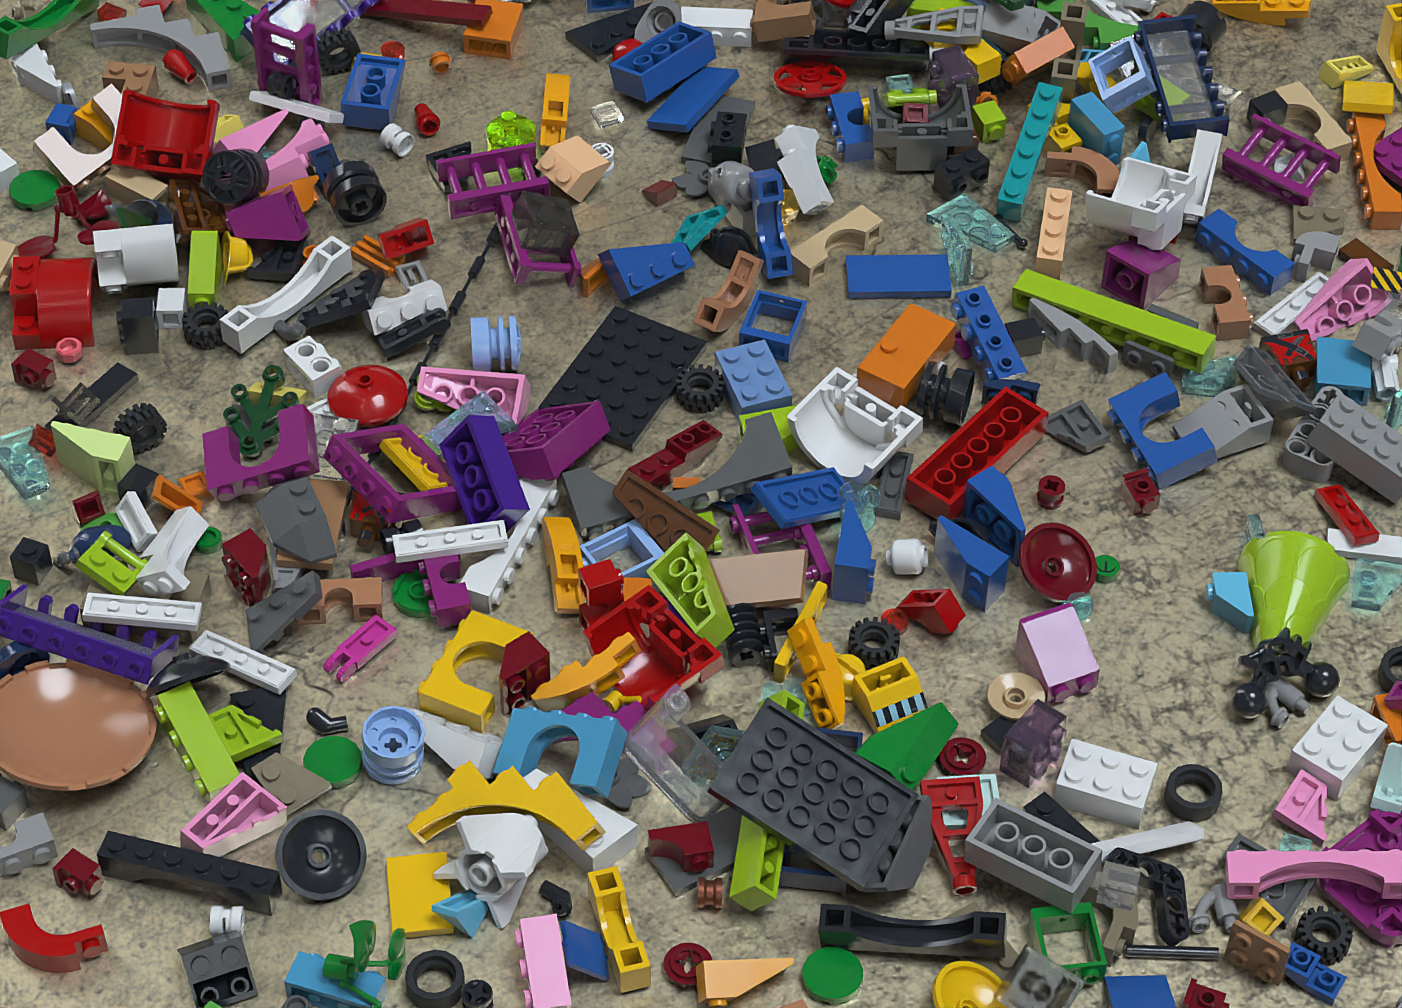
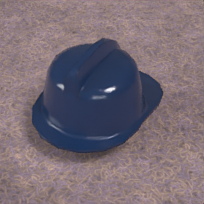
[0,641,50,680]

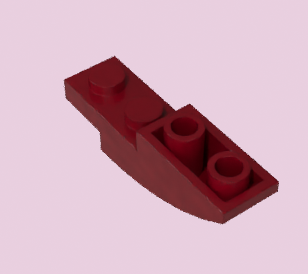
[628,420,723,489]

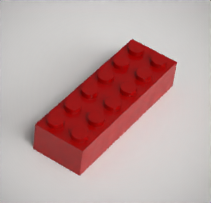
[905,386,1049,520]

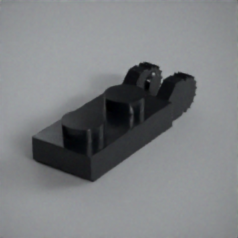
[376,307,451,358]

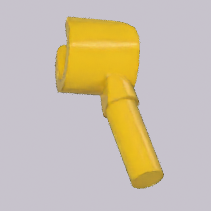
[861,97,870,125]
[602,690,642,713]

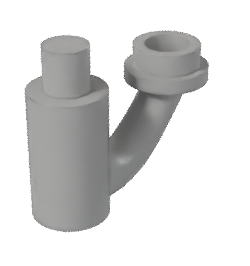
[1265,676,1311,728]
[1188,883,1240,933]

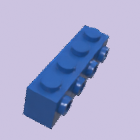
[950,286,1027,382]

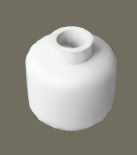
[886,538,929,575]

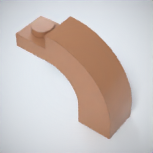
[1045,146,1120,198]
[693,250,764,332]

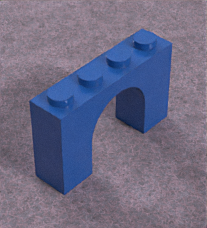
[1107,372,1218,490]

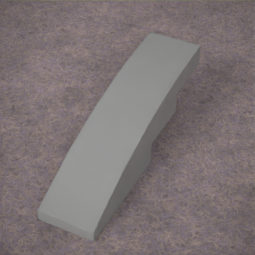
[1027,298,1118,374]

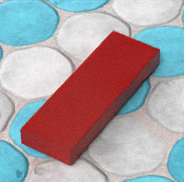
[1314,484,1380,546]

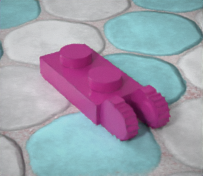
[323,615,398,683]

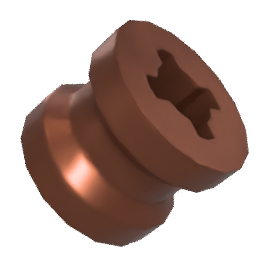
[698,877,722,908]

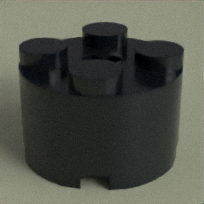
[1172,0,1227,55]

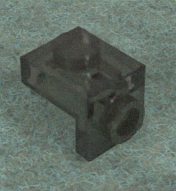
[52,382,101,424]

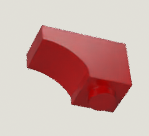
[377,218,435,260]
[896,589,966,634]

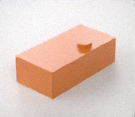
[857,303,957,408]

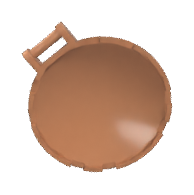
[0,659,157,791]

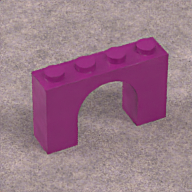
[202,404,320,502]

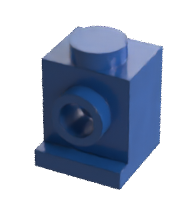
[45,103,78,145]

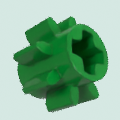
[816,155,838,186]

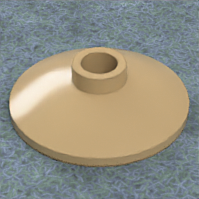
[987,672,1045,721]

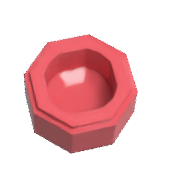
[56,338,83,363]

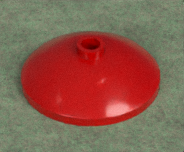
[327,365,408,427]

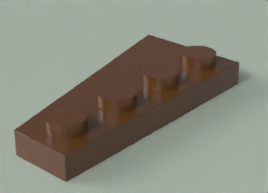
[611,469,720,552]

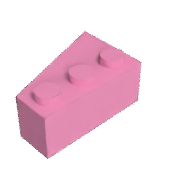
[180,772,287,857]
[514,914,571,1008]

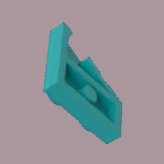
[671,205,728,252]

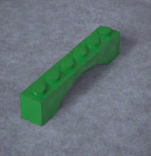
[0,0,100,60]

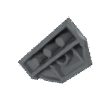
[1233,344,1317,420]
[256,477,337,565]
[863,795,934,892]

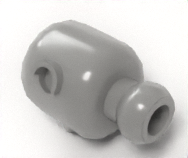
[711,161,754,206]

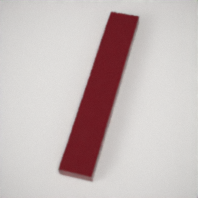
[359,0,493,27]

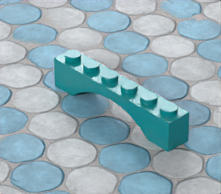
[996,82,1063,222]

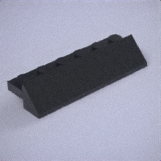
[783,28,930,72]

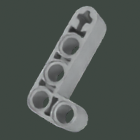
[1281,386,1342,483]

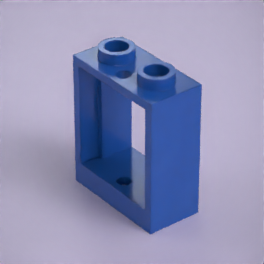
[739,289,807,362]

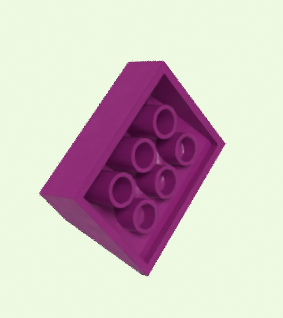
[502,401,611,482]

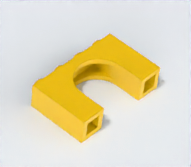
[1375,3,1402,95]
[417,610,533,733]

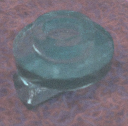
[1061,592,1093,620]

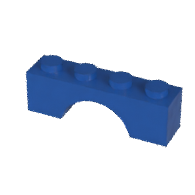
[749,168,793,279]
[1195,209,1295,295]

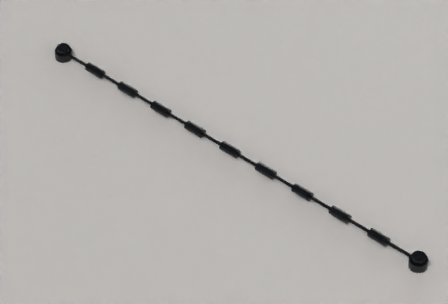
[339,159,542,540]

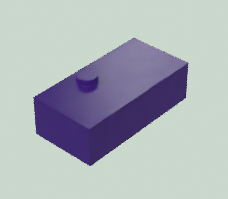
[439,415,530,533]

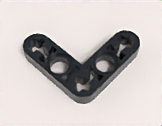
[1103,847,1190,946]

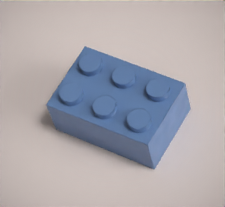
[714,340,792,424]

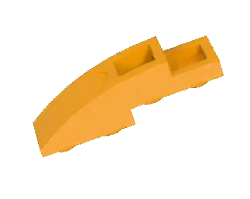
[1212,0,1312,26]
[539,73,570,151]
[541,517,584,614]
[787,617,845,729]
[531,632,641,711]

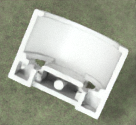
[1085,157,1197,250]
[93,224,179,295]
[787,367,923,485]

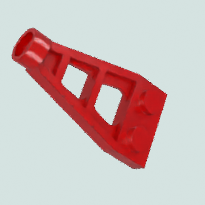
[919,776,983,896]

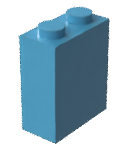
[1068,92,1125,165]
[1313,337,1371,406]

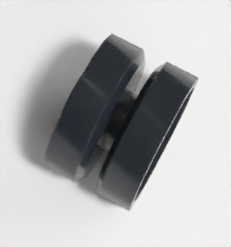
[323,161,387,226]

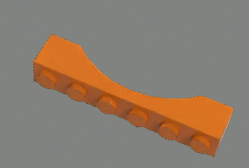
[1346,112,1402,230]

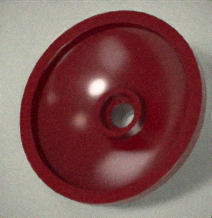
[1018,522,1097,603]

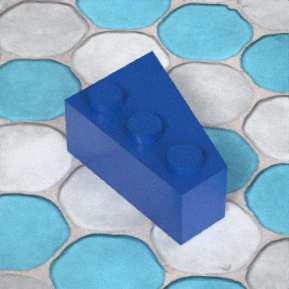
[597,242,695,301]

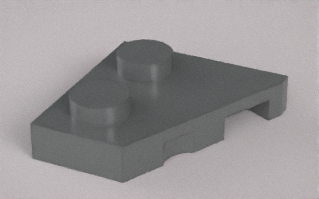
[1046,399,1110,453]

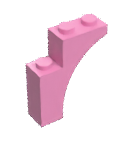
[265,118,331,192]

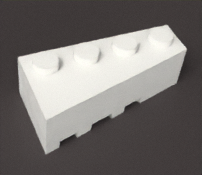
[524,769,638,874]

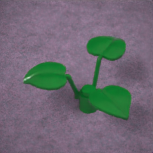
[323,920,406,1008]

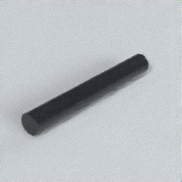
[1125,944,1219,960]

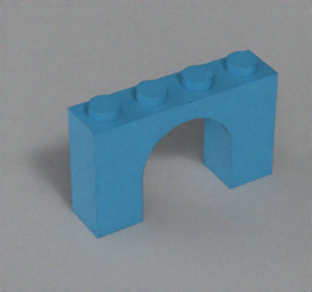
[493,706,628,798]

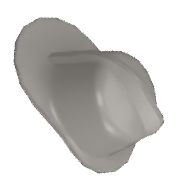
[635,0,682,43]

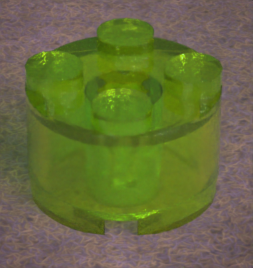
[486,110,536,170]

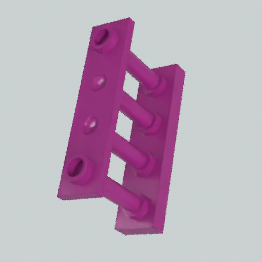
[250,7,323,106]
[1222,114,1341,207]
[436,142,550,220]
[494,195,582,287]
[729,504,832,590]

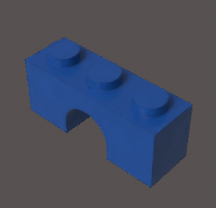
[825,91,874,163]

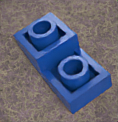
[1284,942,1347,1006]

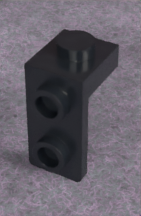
[758,608,799,672]

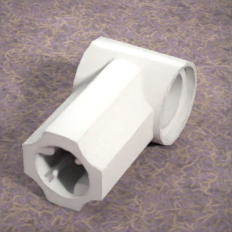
[1370,354,1400,402]

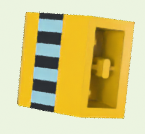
[852,656,928,733]

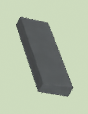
[873,451,914,520]

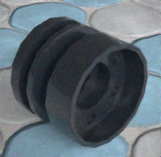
[203,148,269,204]
[916,361,975,426]

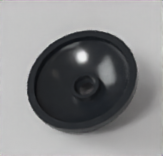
[146,652,231,697]
[275,809,367,901]

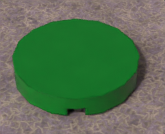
[9,170,60,211]
[392,569,431,618]
[303,736,362,789]
[802,947,863,1005]

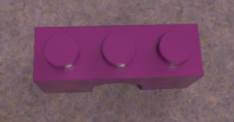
[417,555,472,628]

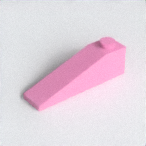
[212,109,289,154]
[1293,258,1394,341]
[417,366,531,426]

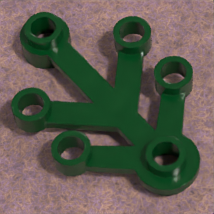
[223,365,300,458]

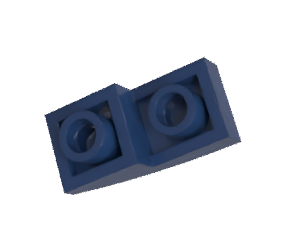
[981,379,1040,405]

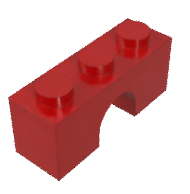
[578,559,624,630]

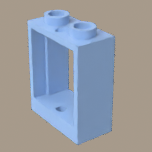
[1088,36,1156,114]
[580,519,664,588]

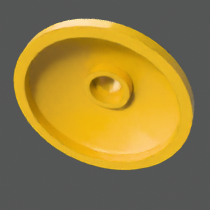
[932,961,1016,1008]

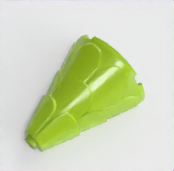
[1237,531,1350,656]

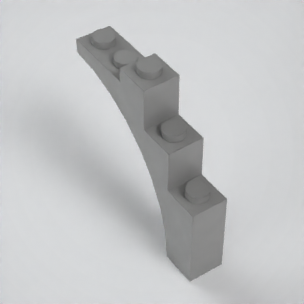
[89,5,233,92]

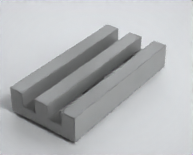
[395,260,428,294]

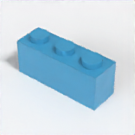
[284,951,388,1008]

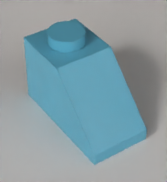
[1205,572,1254,634]

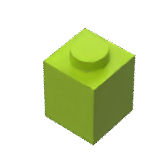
[971,100,1007,143]

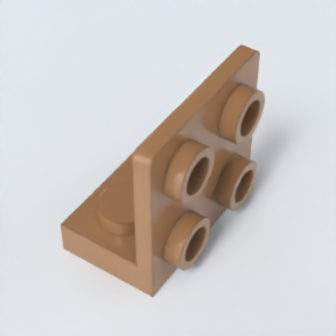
[1224,919,1291,987]

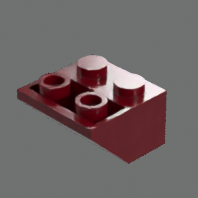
[221,528,271,607]
[499,631,551,716]

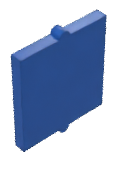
[560,920,610,981]

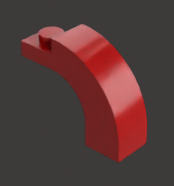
[0,903,108,973]

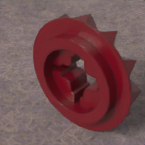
[939,737,986,776]
[664,943,713,988]

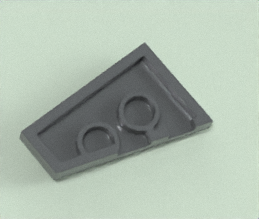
[245,571,323,654]
[1222,833,1317,929]

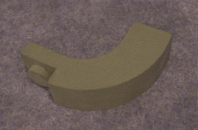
[1080,865,1138,967]

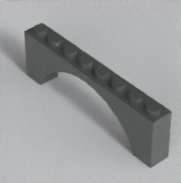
[562,412,792,541]

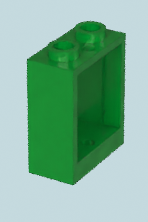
[1028,902,1107,988]

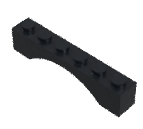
[97,831,283,916]
[818,904,1007,958]

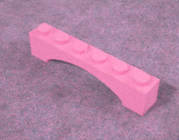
[1225,849,1402,899]

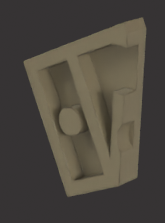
[1292,205,1344,246]
[251,752,332,817]

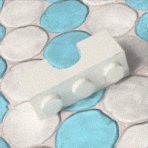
[361,279,447,335]

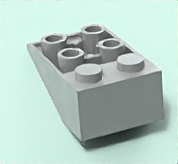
[982,0,1060,55]
[1172,383,1274,459]

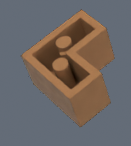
[102,61,159,98]

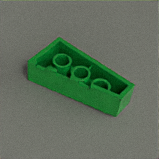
[186,0,260,63]

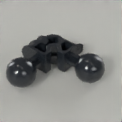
[1230,627,1340,719]

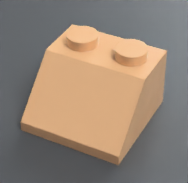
[535,135,612,203]

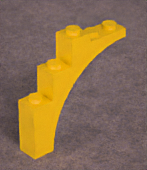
[407,760,606,851]

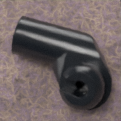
[539,880,573,918]

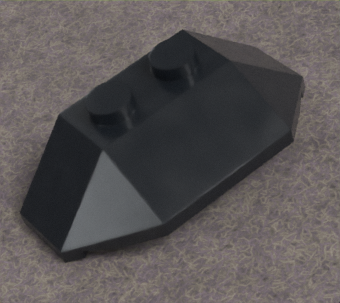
[847,0,914,36]

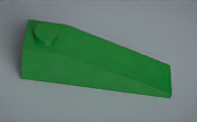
[855,702,958,790]

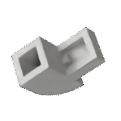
[1291,231,1341,283]

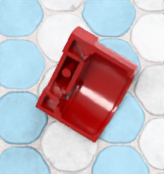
[111,90,220,182]
[9,256,99,350]
[583,585,724,714]

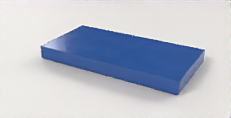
[646,67,740,132]
[845,254,952,298]
[750,467,864,529]

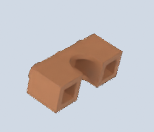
[1198,265,1253,341]
[298,577,383,625]

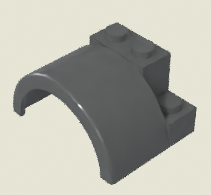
[868,84,974,171]

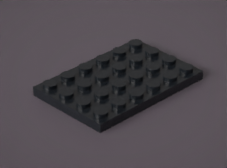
[538,306,707,452]
[707,697,919,891]

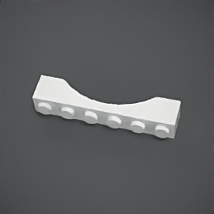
[220,236,352,354]
[460,476,560,614]

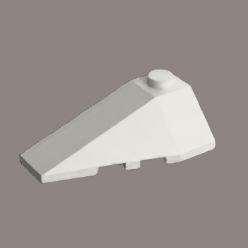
[407,708,503,778]

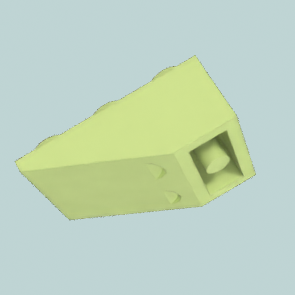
[51,421,135,496]

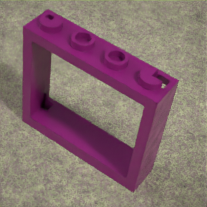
[323,424,462,523]

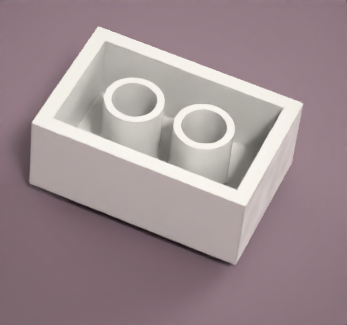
[1286,695,1388,801]
[1054,739,1158,829]

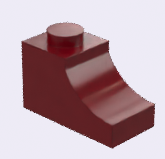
[648,821,714,872]

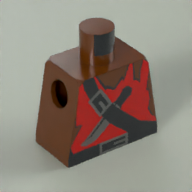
[1259,329,1317,389]
[350,487,405,549]

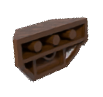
[168,179,229,246]

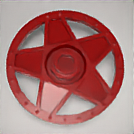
[773,61,847,98]

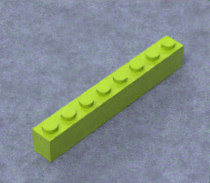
[1011,269,1216,374]
[729,689,805,911]

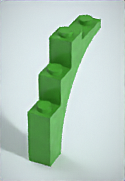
[1031,0,1158,61]

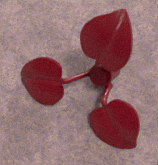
[17,185,120,259]

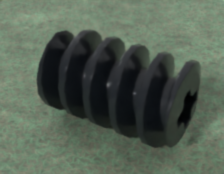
[725,603,763,667]

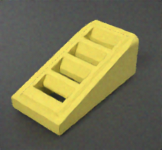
[1319,55,1374,89]

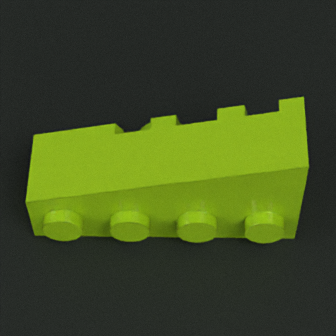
[646,532,735,648]
[155,681,240,803]

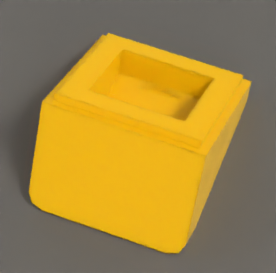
[1077,62,1095,93]
[1239,896,1284,936]

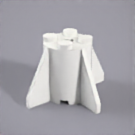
[433,813,548,929]

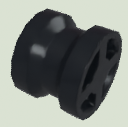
[267,71,297,99]
[461,979,494,1008]

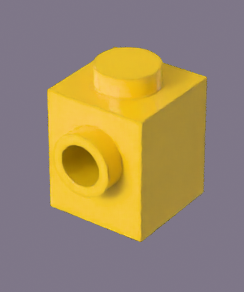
[1043,123,1082,153]

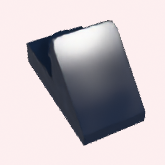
[307,143,340,199]

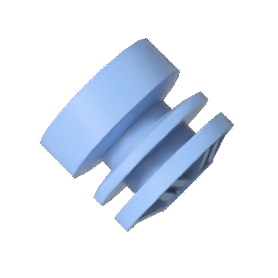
[470,315,522,372]
[362,706,425,785]

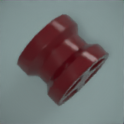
[1036,475,1066,510]

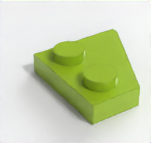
[208,705,283,762]

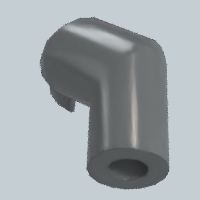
[273,320,306,342]

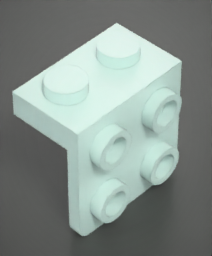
[1370,742,1402,814]

